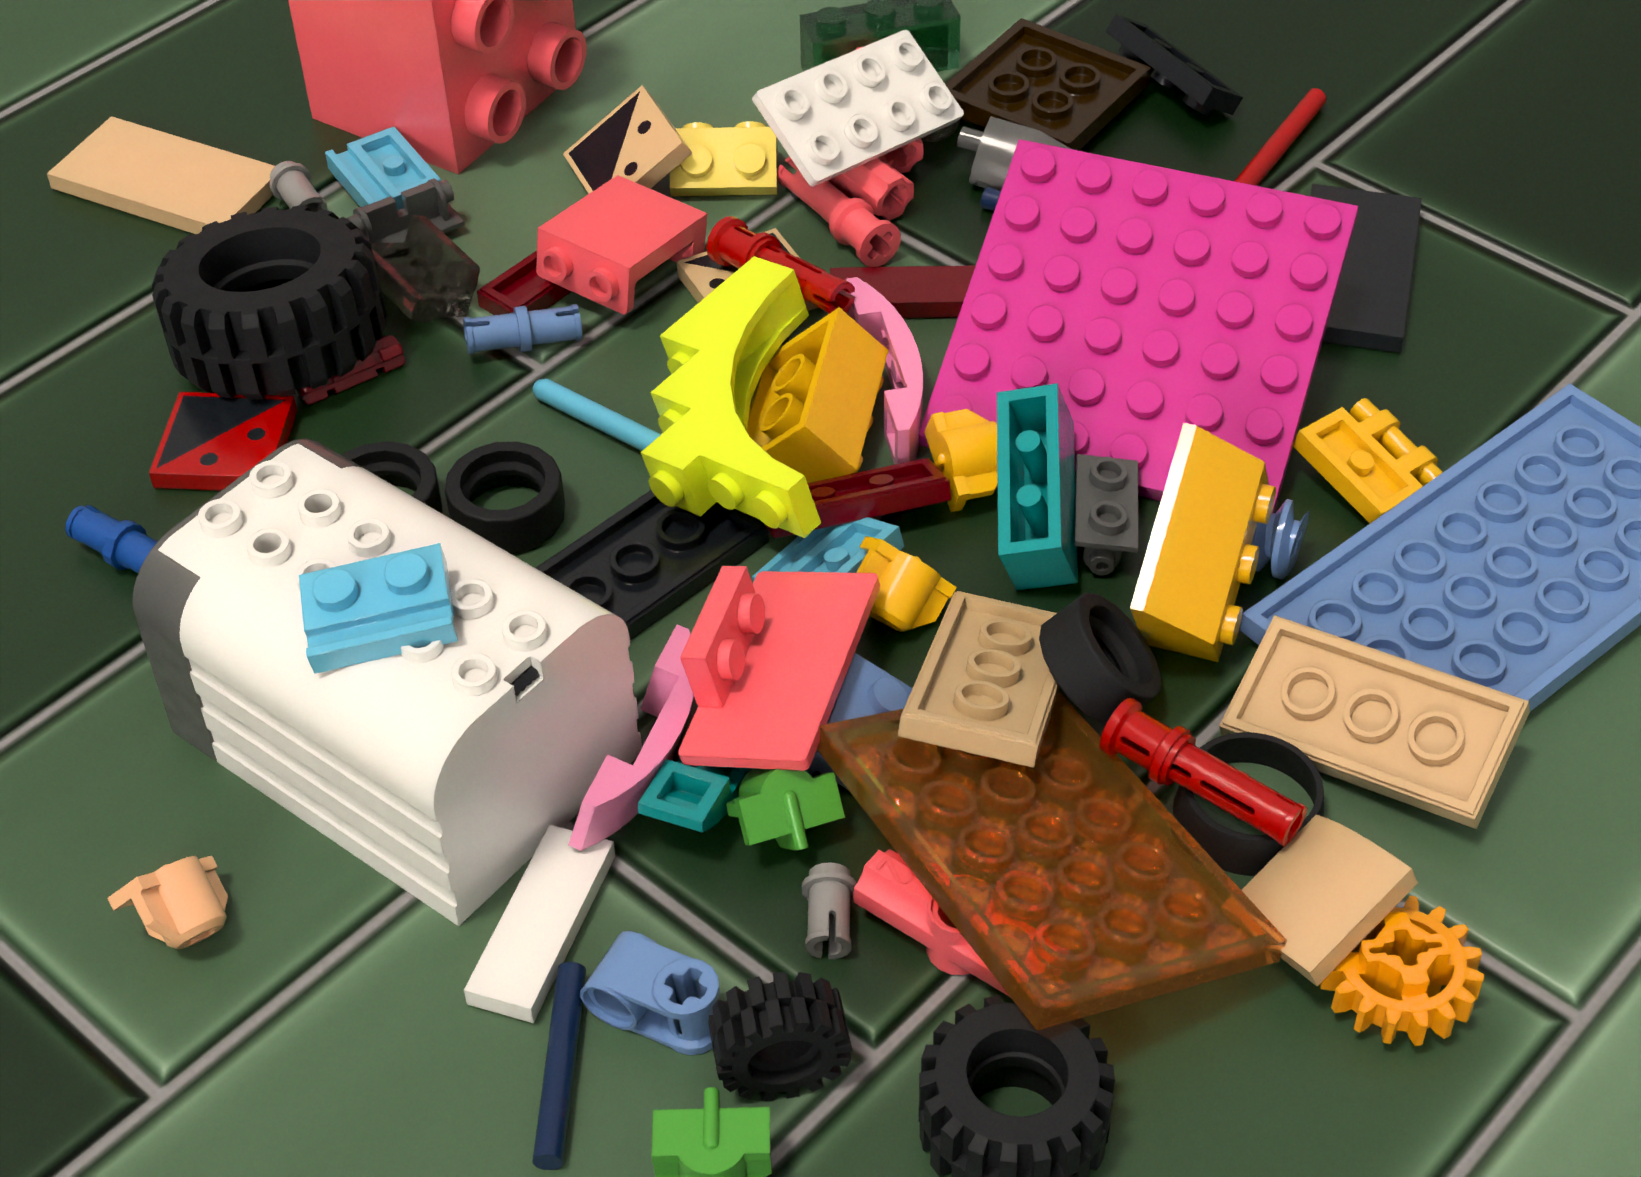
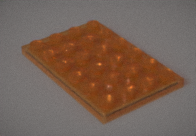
[817,692,1287,1031]

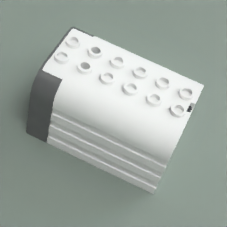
[133,439,642,926]

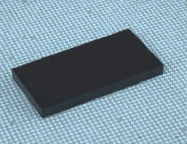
[1310,184,1422,353]
[536,490,769,640]

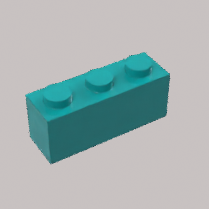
[997,383,1078,591]

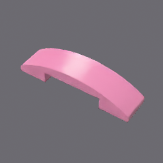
[846,277,923,465]
[568,624,694,851]

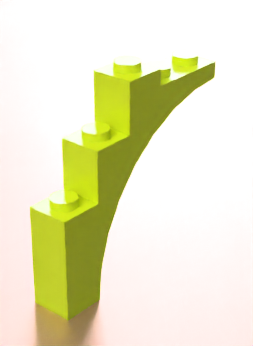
[640,256,821,538]

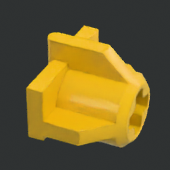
[924,409,998,512]
[856,536,957,632]

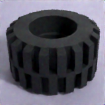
[918,994,1115,1177]

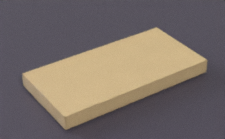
[47,116,275,234]
[898,591,1060,768]
[1219,615,1530,829]

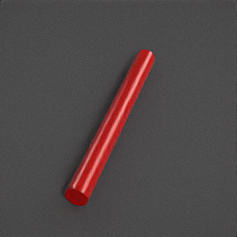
[1234,88,1327,186]

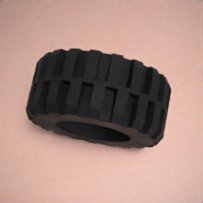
[152,206,387,400]

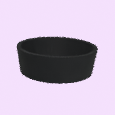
[1173,732,1324,876]

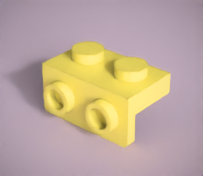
[670,121,778,196]

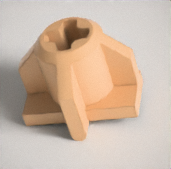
[107,855,228,949]

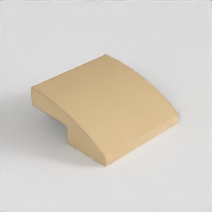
[1219,814,1418,986]

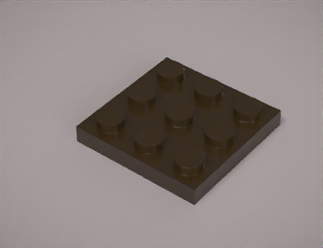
[945,18,1151,151]

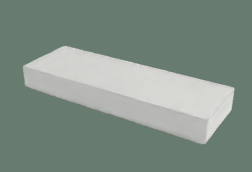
[464,825,615,1023]

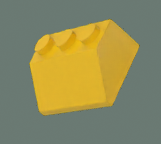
[747,307,889,483]
[1130,423,1276,662]

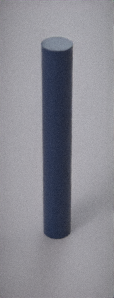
[532,962,586,1170]

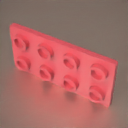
[678,566,880,771]

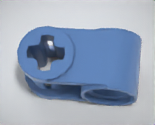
[580,931,720,1055]

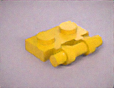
[1293,398,1443,523]

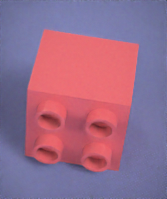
[288,0,587,175]

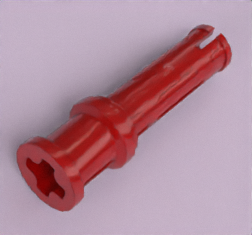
[706,216,855,314]
[1099,698,1307,846]

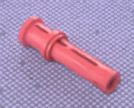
[777,157,901,267]

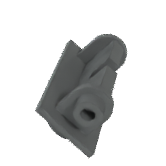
[346,178,465,261]
[1074,454,1138,575]

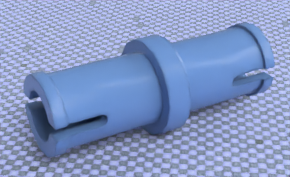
[463,304,582,354]

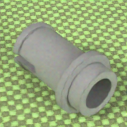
[269,161,327,212]
[802,863,857,959]

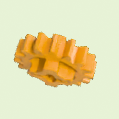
[1319,895,1484,1046]

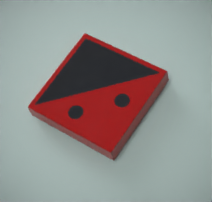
[149,392,297,491]

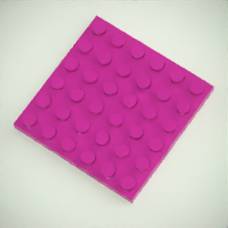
[919,139,1359,513]

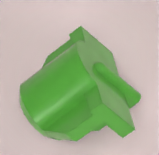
[726,768,845,850]
[651,1087,772,1177]

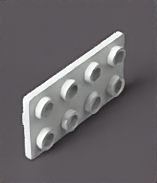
[752,30,964,187]

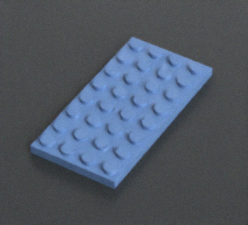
[1240,383,1641,712]

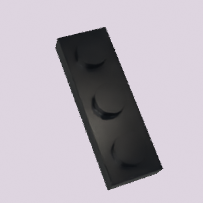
[1106,14,1243,115]

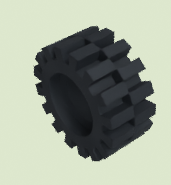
[708,972,853,1101]

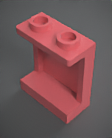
[537,175,707,315]

